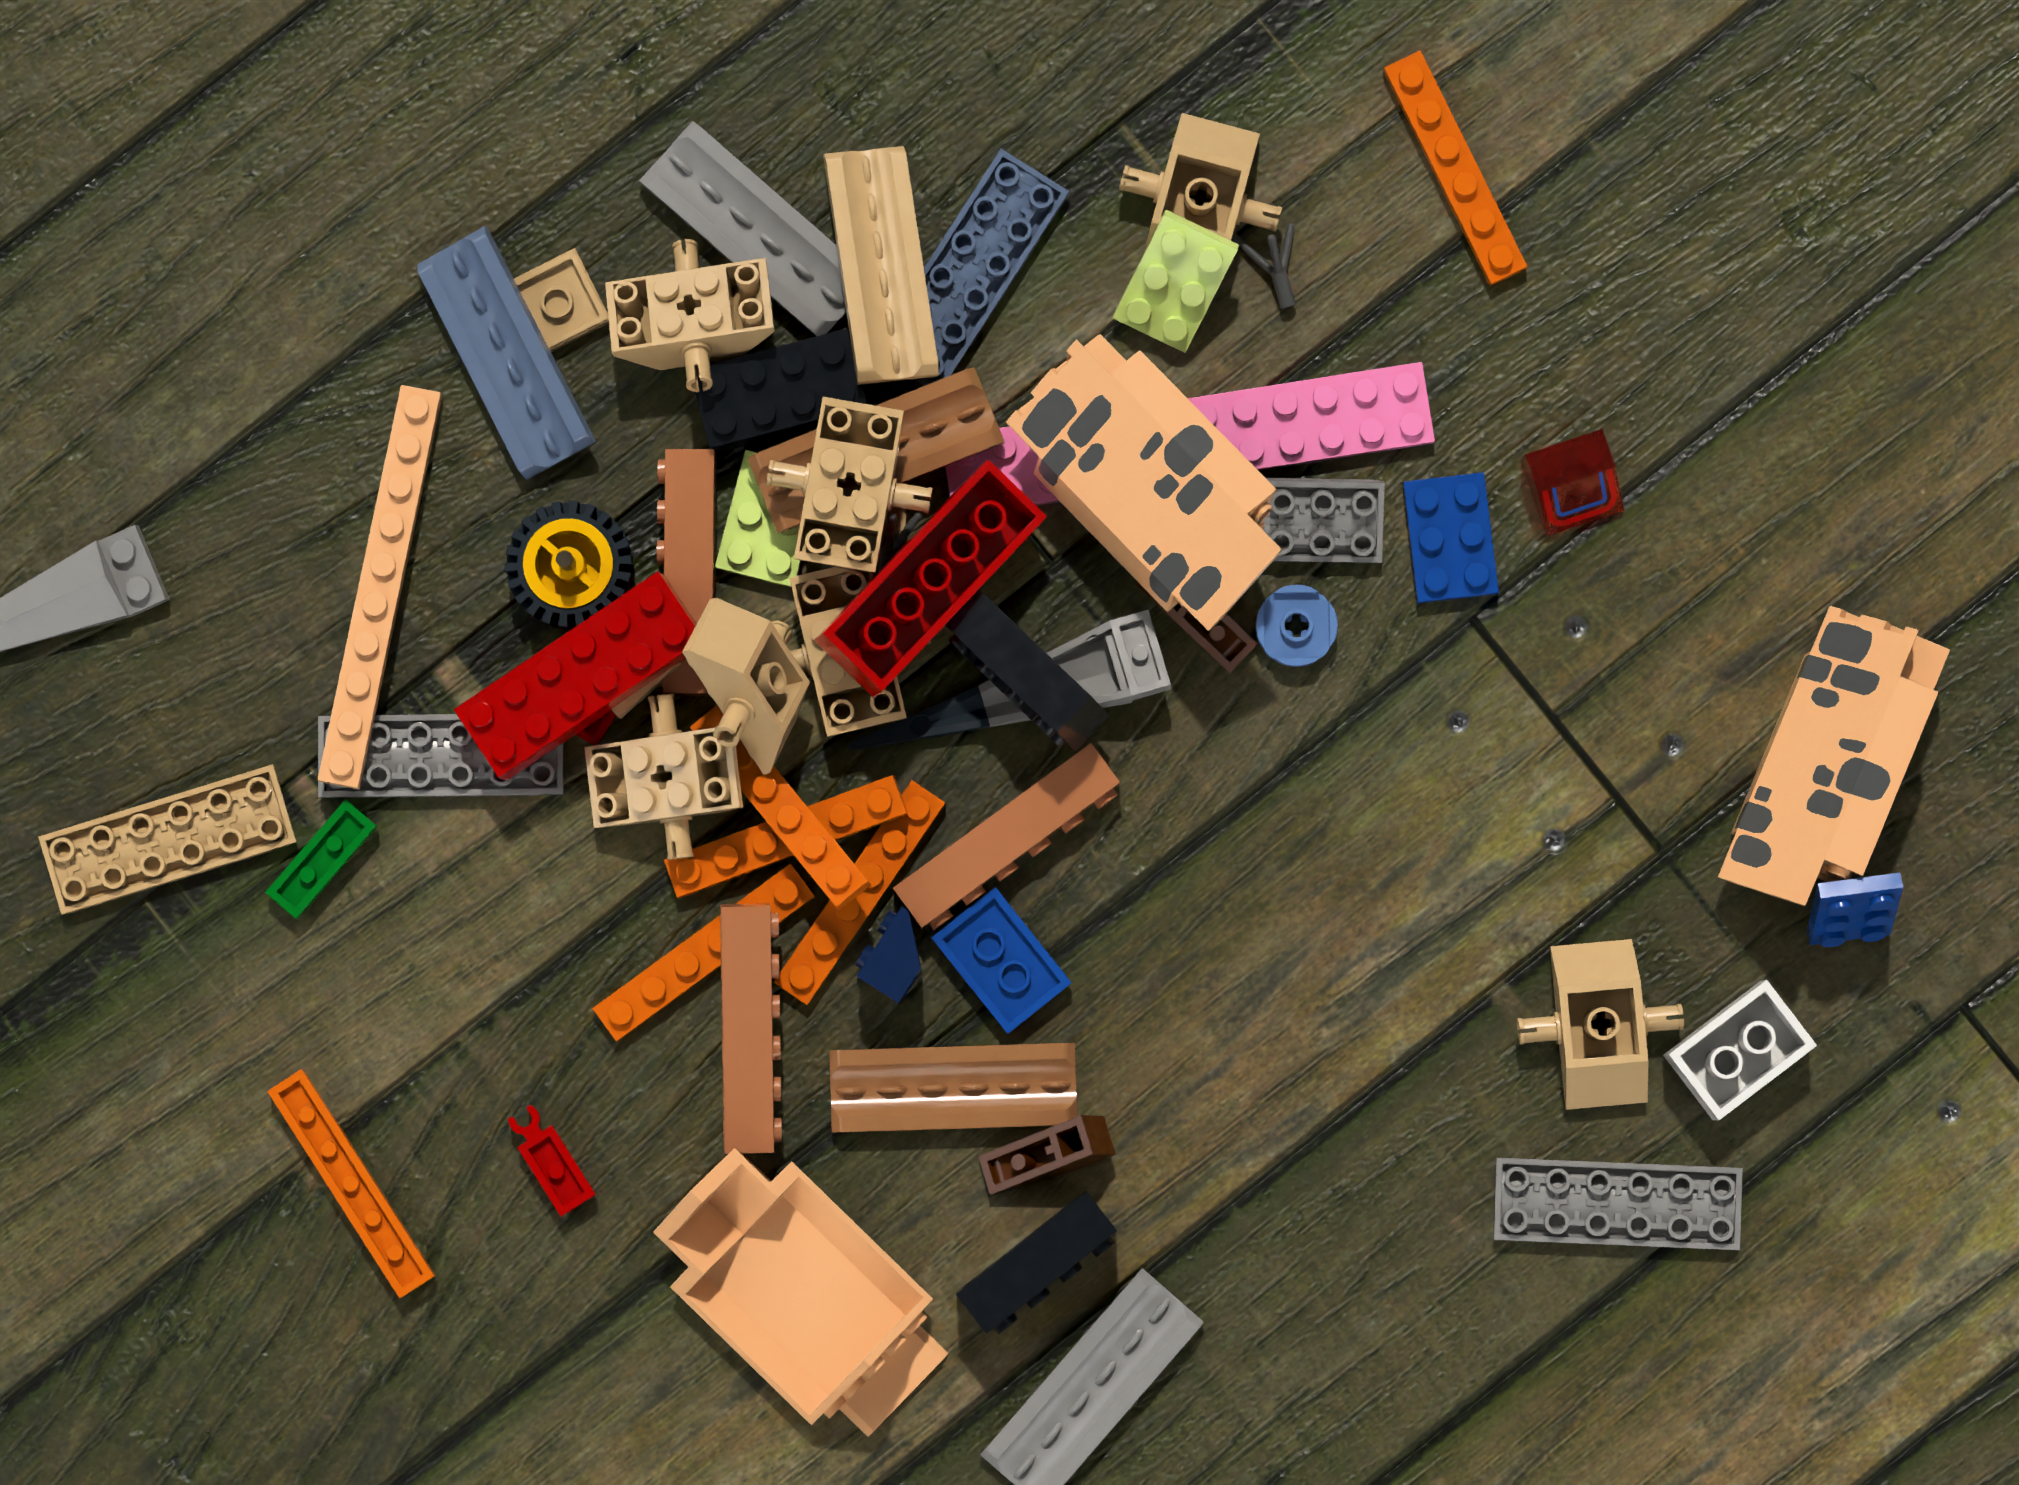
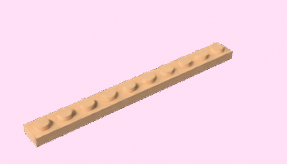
[318,385,442,790]

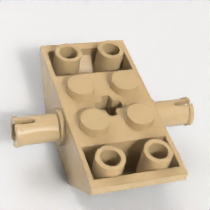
[1119,113,1282,254]
[605,239,775,392]
[766,397,933,573]
[789,567,931,737]
[682,598,810,775]
[584,694,743,860]
[1517,939,1684,1110]

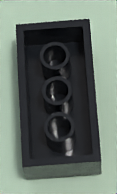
[695,328,867,453]
[945,589,1109,751]
[956,1190,1117,1334]

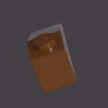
[1134,581,1258,673]
[978,1115,1116,1195]

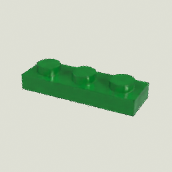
[265,799,378,919]

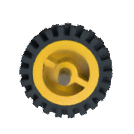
[505,500,634,630]

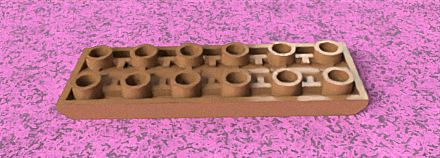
[747,367,1005,534]
[829,1043,1077,1133]

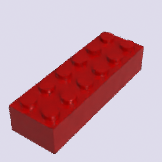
[814,459,1047,697]
[454,571,697,781]

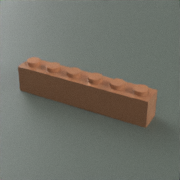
[657,449,717,696]
[893,743,1120,930]
[720,903,782,1154]

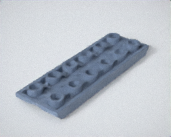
[913,148,1069,386]
[417,226,596,480]

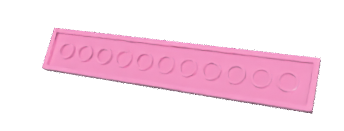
[945,362,1435,506]

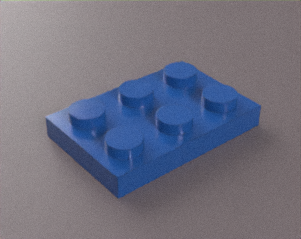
[1402,472,1499,604]
[1807,872,1903,947]
[932,887,1072,1034]

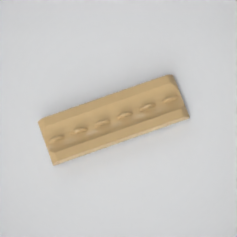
[823,146,939,385]
[38,764,297,915]

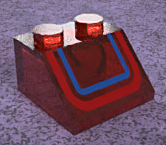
[1520,429,1624,537]

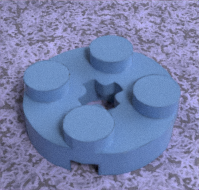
[1255,585,1338,667]

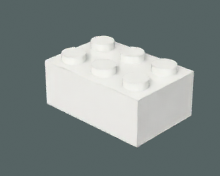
[1663,980,1817,1120]

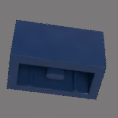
[855,906,922,1004]

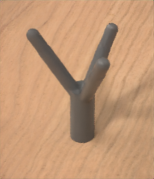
[1231,223,1296,309]
[877,513,922,573]

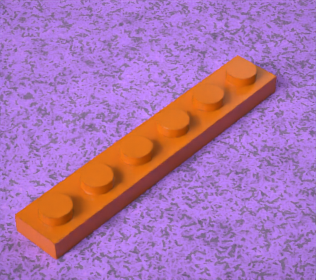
[1383,50,1528,286]
[690,705,871,911]
[664,775,908,899]
[774,780,946,1006]
[592,863,815,1042]
[267,1069,436,1299]

